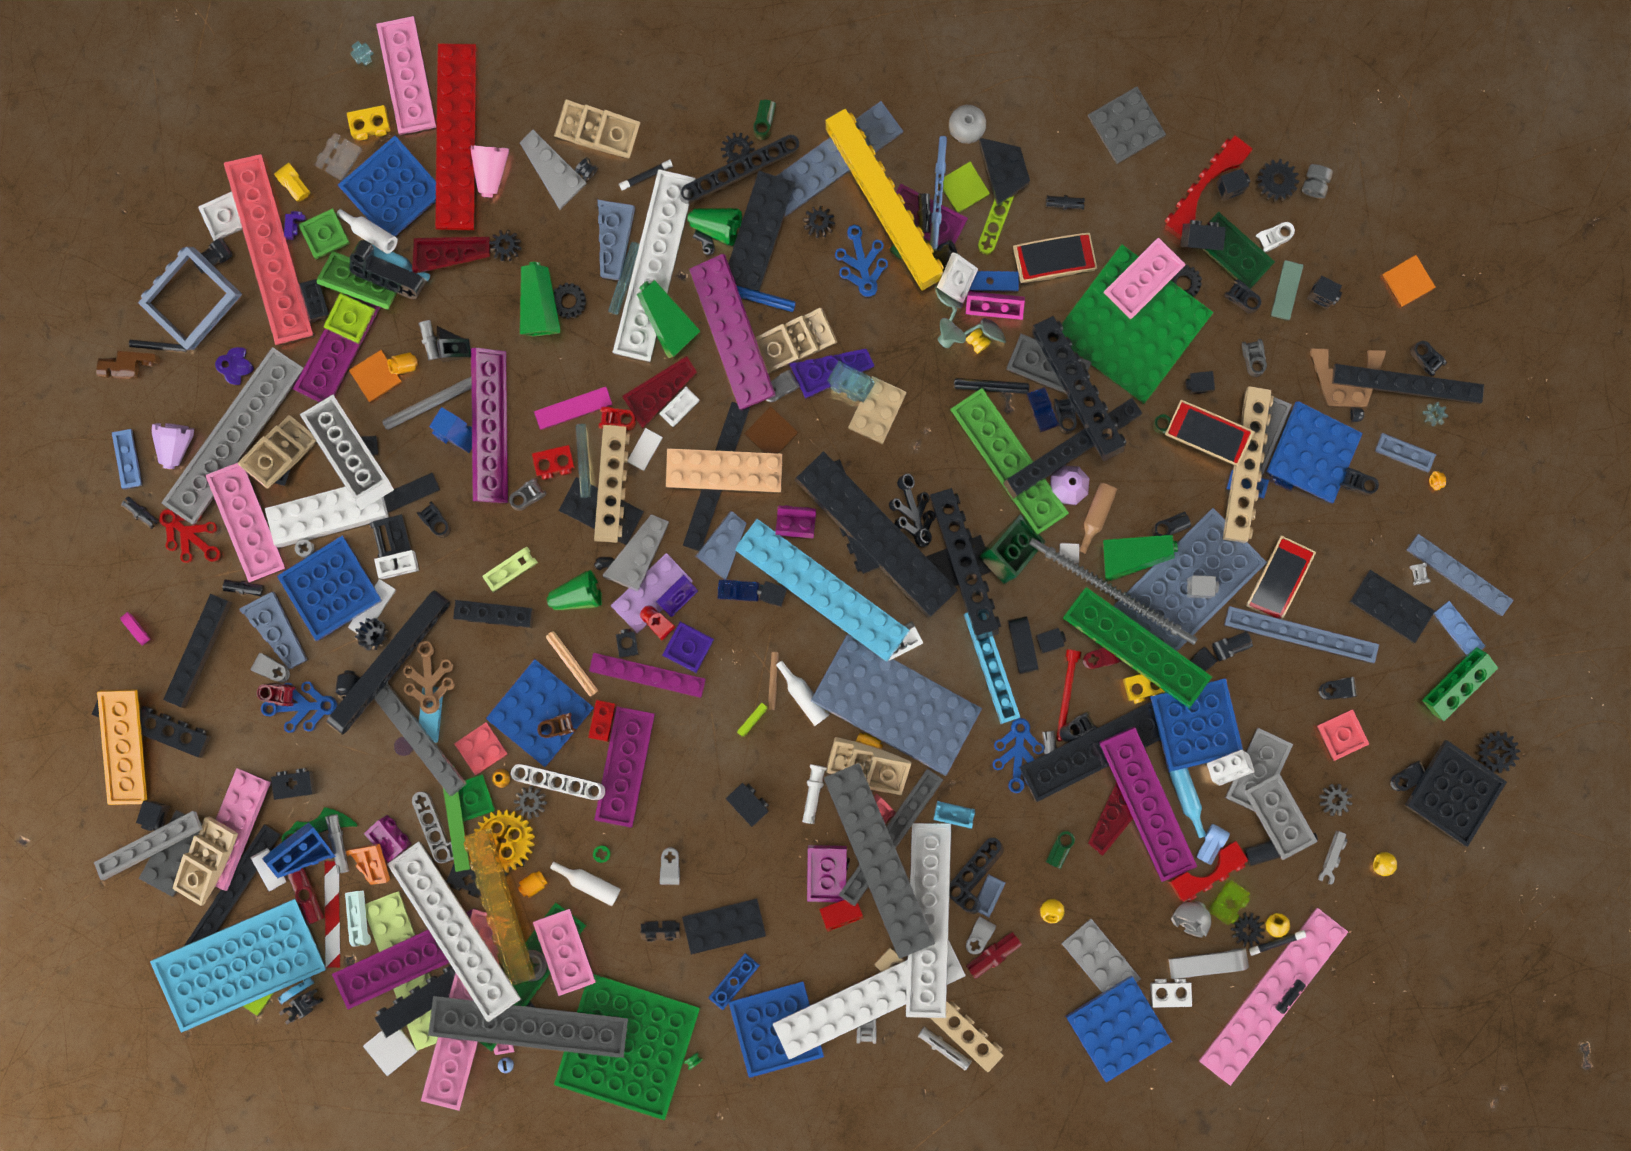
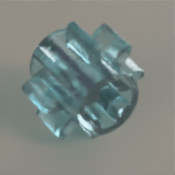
[350,41,373,66]
[1423,402,1448,427]

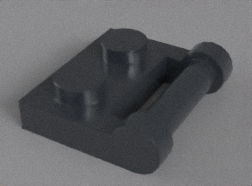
[369,514,412,558]

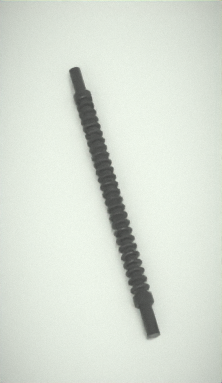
[1029,538,1198,645]

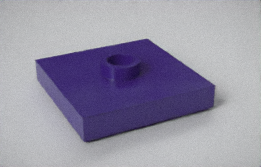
[656,575,698,617]
[662,621,714,673]

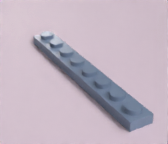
[1224,606,1379,663]

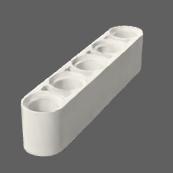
[511,764,605,800]

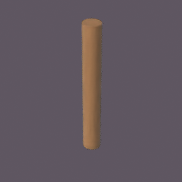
[768,652,779,710]

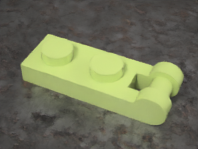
[482,547,538,592]

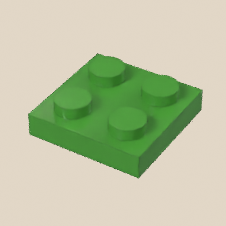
[299,208,350,260]

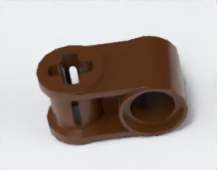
[537,713,576,739]

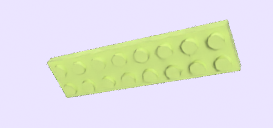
[365,891,438,1051]

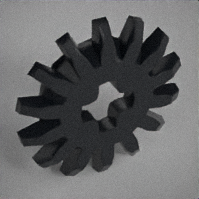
[721,133,755,166]
[1231,912,1266,947]

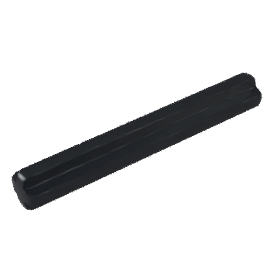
[954,378,1030,394]

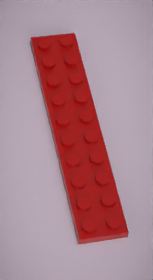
[435,44,476,230]

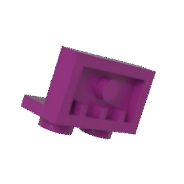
[775,505,816,538]
[364,815,411,863]

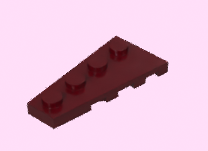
[412,237,491,274]
[622,356,697,429]
[1087,781,1133,856]

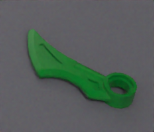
[281,807,358,842]

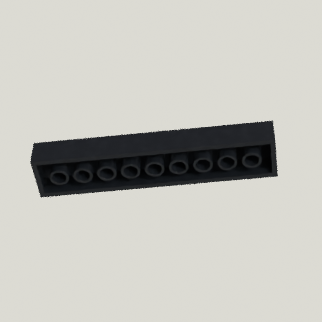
[795,451,958,618]

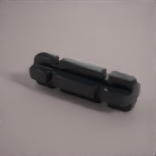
[1275,979,1306,1014]

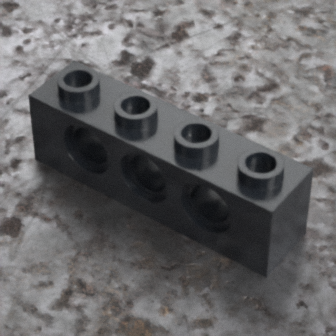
[453,600,534,629]

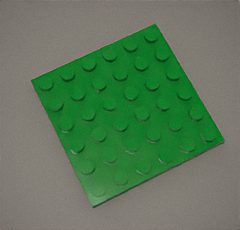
[1054,244,1214,404]
[554,973,700,1120]

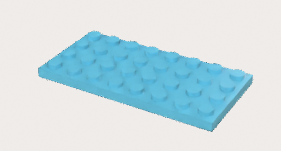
[150,898,326,1033]

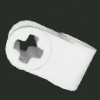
[1256,222,1295,252]

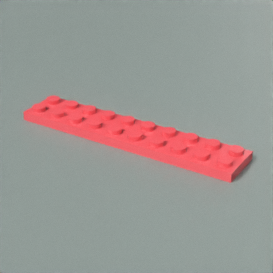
[224,154,313,345]

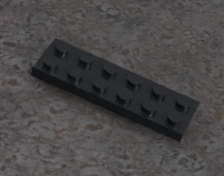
[728,171,795,292]

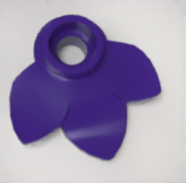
[215,347,254,385]

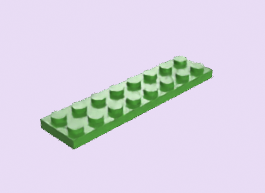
[950,388,1069,535]

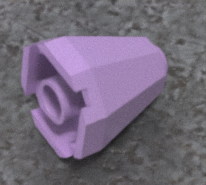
[152,423,194,469]
[1050,466,1089,505]

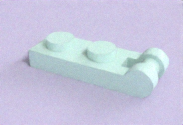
[345,891,371,947]

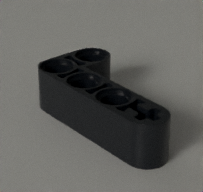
[349,240,426,299]
[949,838,1004,914]

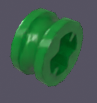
[593,845,611,863]
[684,1052,703,1070]

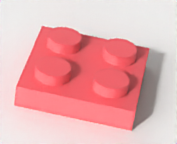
[1317,709,1369,761]
[454,722,508,776]

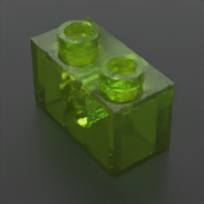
[1208,880,1250,926]

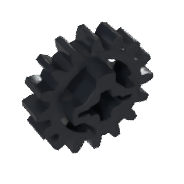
[1477,731,1521,773]

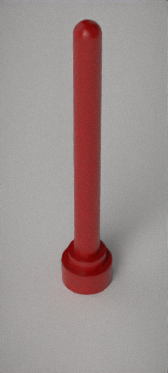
[1056,649,1082,742]

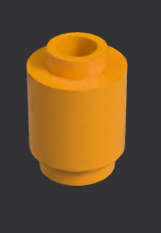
[387,352,418,375]
[855,732,883,750]
[518,871,548,898]

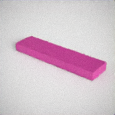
[534,387,612,430]

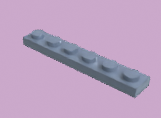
[1407,534,1513,616]

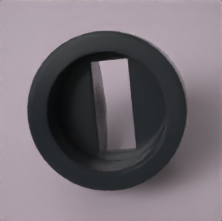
[1350,407,1365,422]

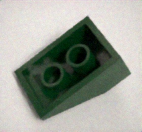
[979,514,1046,584]

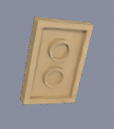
[848,376,907,444]

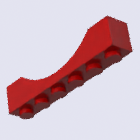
[1164,135,1253,241]

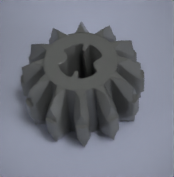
[1319,784,1352,816]
[514,786,547,819]

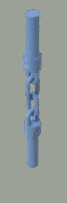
[930,136,947,251]

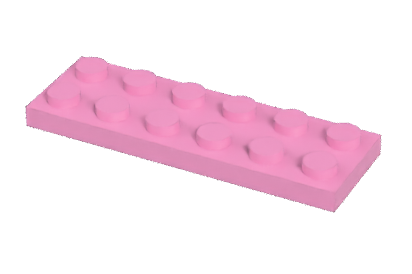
[376,16,437,135]
[205,463,285,582]
[215,768,271,891]

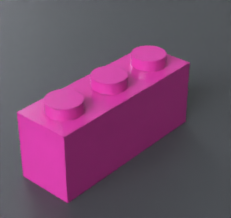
[966,291,1025,320]

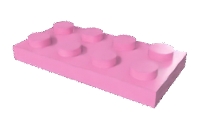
[1104,238,1186,320]
[533,909,596,996]

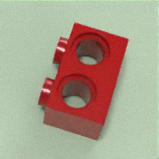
[532,445,576,480]
[588,700,617,742]

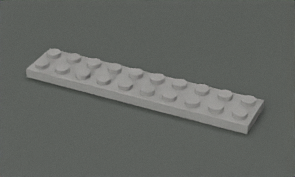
[162,347,304,525]

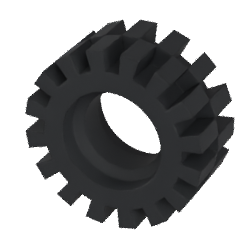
[1171,265,1202,297]
[553,283,586,319]

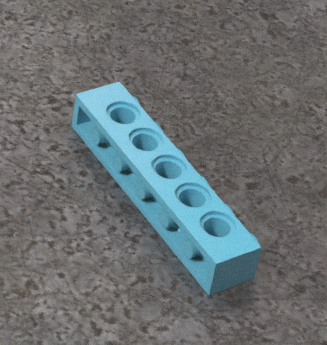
[964,613,1020,724]

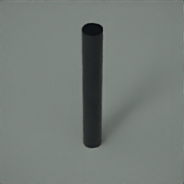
[129,339,187,353]

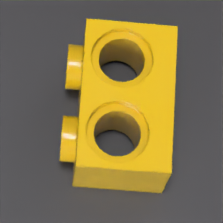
[347,105,391,140]
[1123,674,1165,704]

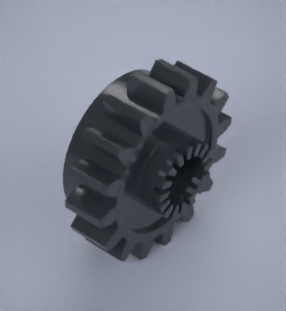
[1256,159,1299,202]

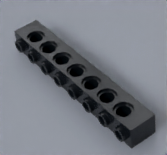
[1032,316,1126,462]
[1003,398,1143,499]
[930,488,1001,641]

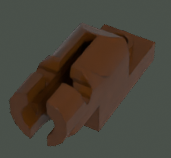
[96,351,160,380]

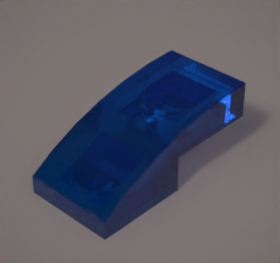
[1027,387,1058,432]
[717,580,760,602]

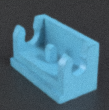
[933,801,975,829]

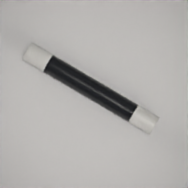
[619,160,673,190]
[1249,930,1306,956]

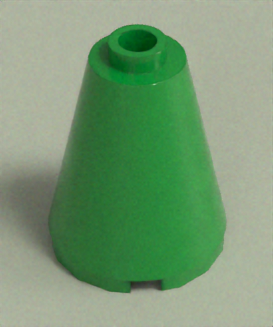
[687,208,742,246]
[547,570,602,610]

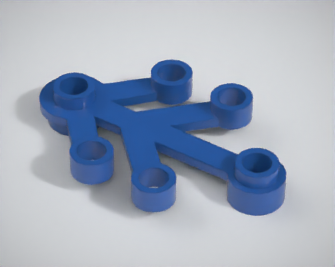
[835,225,888,297]
[261,682,337,733]
[992,718,1044,793]

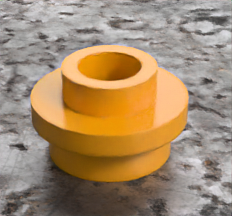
[1429,471,1446,490]

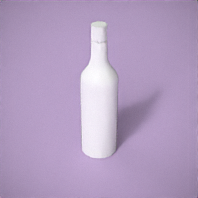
[336,209,397,254]
[776,661,830,726]
[550,862,621,906]

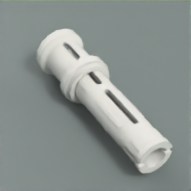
[802,764,827,824]

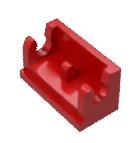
[819,900,864,932]

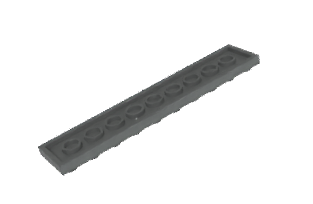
[824,763,935,959]
[428,996,628,1058]

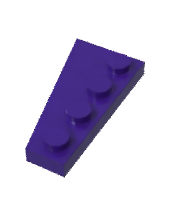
[789,349,874,399]

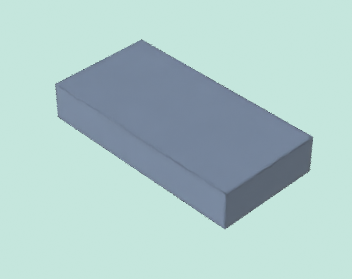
[972,874,1005,917]

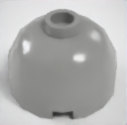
[948,105,986,144]
[1171,901,1211,937]

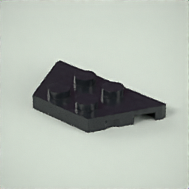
[979,138,1030,207]

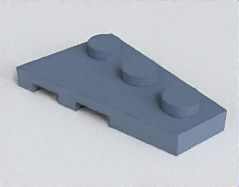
[696,511,746,580]

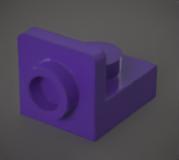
[284,211,307,240]

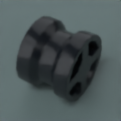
[575,157,599,181]

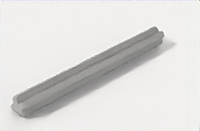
[382,377,472,430]

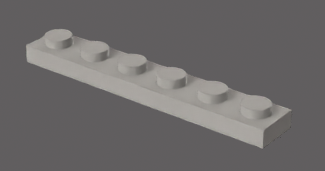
[94,811,202,880]

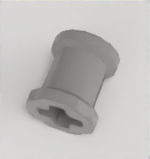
[295,539,315,558]
[1410,563,1431,585]

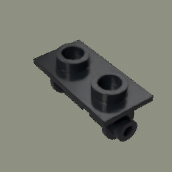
[640,920,680,942]

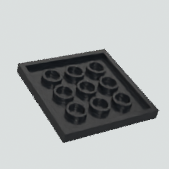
[1405,740,1507,847]

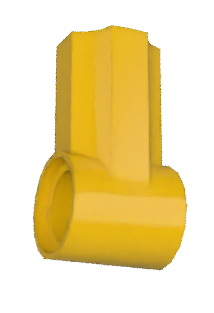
[274,162,311,202]

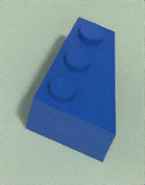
[429,407,472,453]
[262,822,336,879]

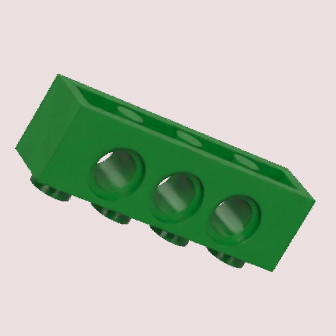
[1422,647,1498,721]

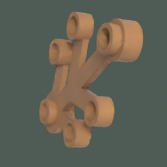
[403,641,455,714]

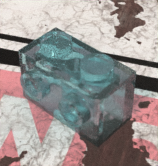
[828,361,875,403]

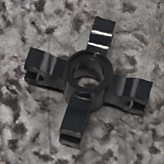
[279,989,324,1025]

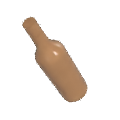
[1079,483,1118,554]

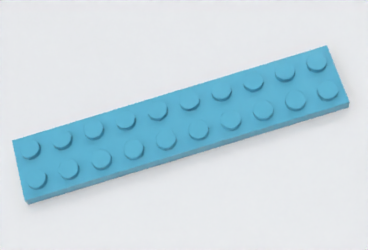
[735,519,910,662]

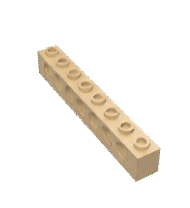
[1222,386,1274,543]
[874,947,1004,1072]

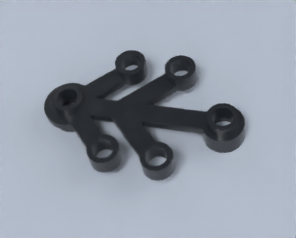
[889,474,936,547]

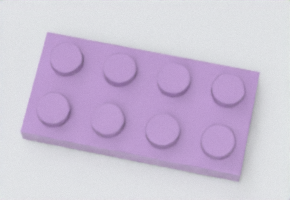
[611,553,693,634]

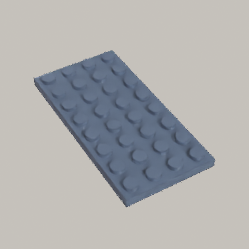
[1113,508,1267,651]
[811,634,982,776]

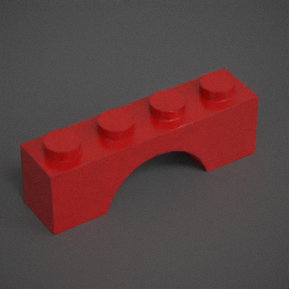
[1168,841,1249,902]

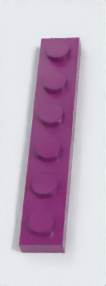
[589,653,706,698]

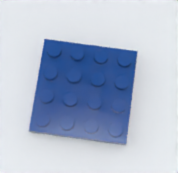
[338,136,436,236]
[1267,402,1363,503]
[277,536,382,641]
[486,659,594,767]
[1150,678,1243,772]
[1066,975,1172,1082]
[728,981,824,1078]

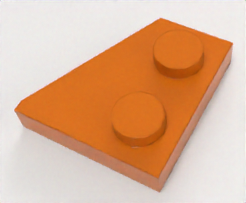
[345,843,390,885]

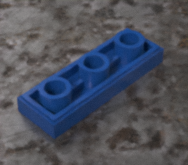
[969,271,1019,292]
[708,953,760,1010]

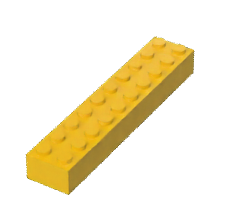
[826,108,944,291]

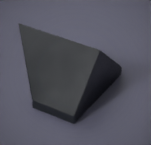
[436,326,471,362]

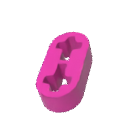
[120,612,150,646]

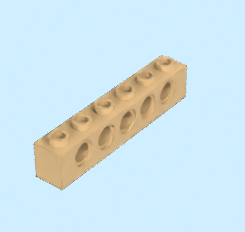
[594,425,630,543]

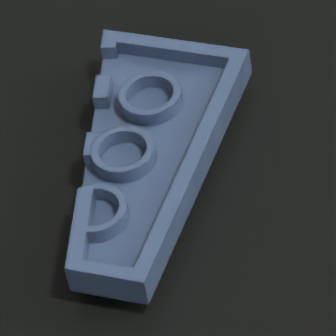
[597,200,635,281]
[239,592,308,669]

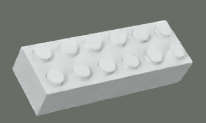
[300,395,394,510]
[265,487,389,548]

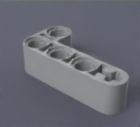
[412,792,471,863]
[1168,948,1249,979]

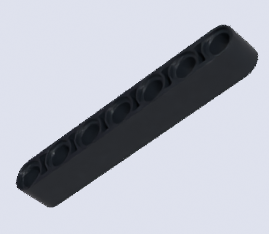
[679,135,799,204]

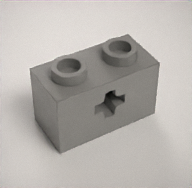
[1187,576,1219,599]

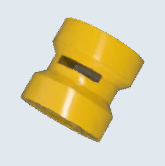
[966,328,992,354]

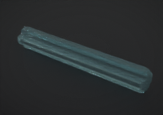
[608,242,640,315]
[576,424,591,498]

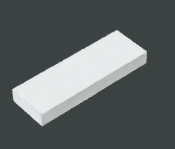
[348,579,396,634]

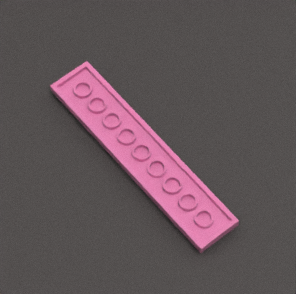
[1199,908,1348,1086]
[421,909,511,1111]

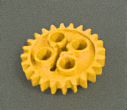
[472,810,535,873]

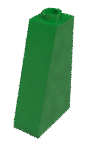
[520,262,560,337]
[637,280,700,358]
[1103,535,1178,581]

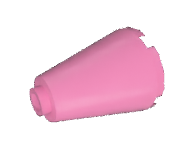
[471,146,509,197]

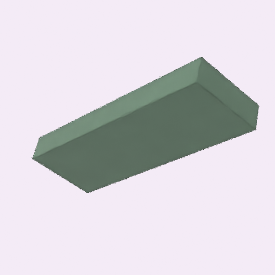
[1270,260,1303,321]

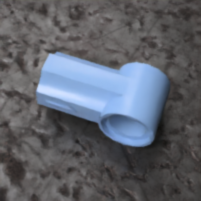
[1196,824,1230,865]

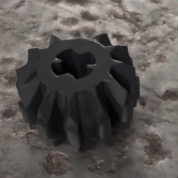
[803,206,835,238]
[489,229,522,262]
[354,618,388,651]

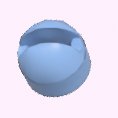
[498,1057,514,1073]

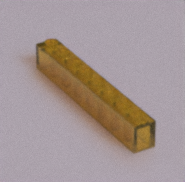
[464,829,536,986]

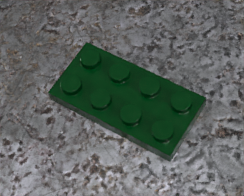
[1202,211,1275,289]

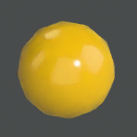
[1373,852,1397,876]
[1040,899,1065,923]
[1265,913,1290,937]

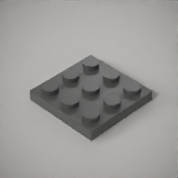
[1088,87,1166,164]

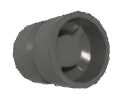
[1302,164,1333,198]

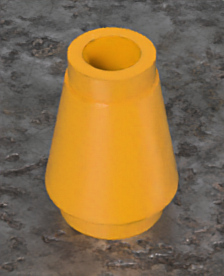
[492,768,511,788]

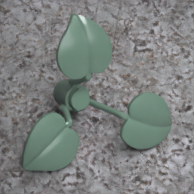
[935,285,1007,348]

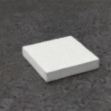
[198,191,242,241]
[937,252,978,303]
[363,1029,418,1076]

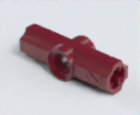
[288,868,324,925]
[965,932,1022,979]

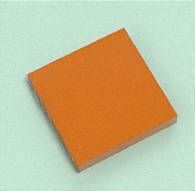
[1383,255,1435,307]
[349,350,402,403]

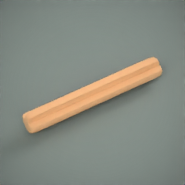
[546,631,598,696]

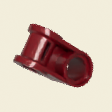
[1083,647,1122,669]
[256,683,296,706]

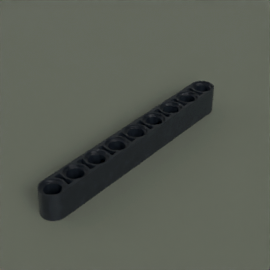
[326,590,451,735]

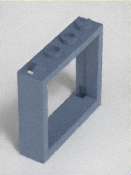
[138,247,242,350]

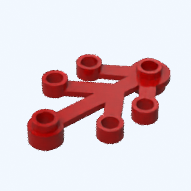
[159,509,221,563]

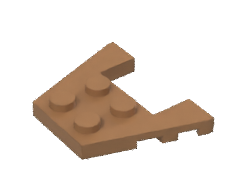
[1310,349,1386,408]

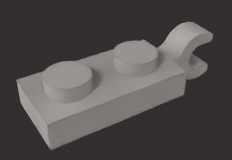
[1319,831,1347,885]

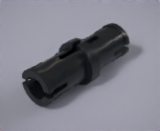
[916,193,932,233]
[1046,195,1085,210]
[121,496,159,529]
[222,579,263,597]

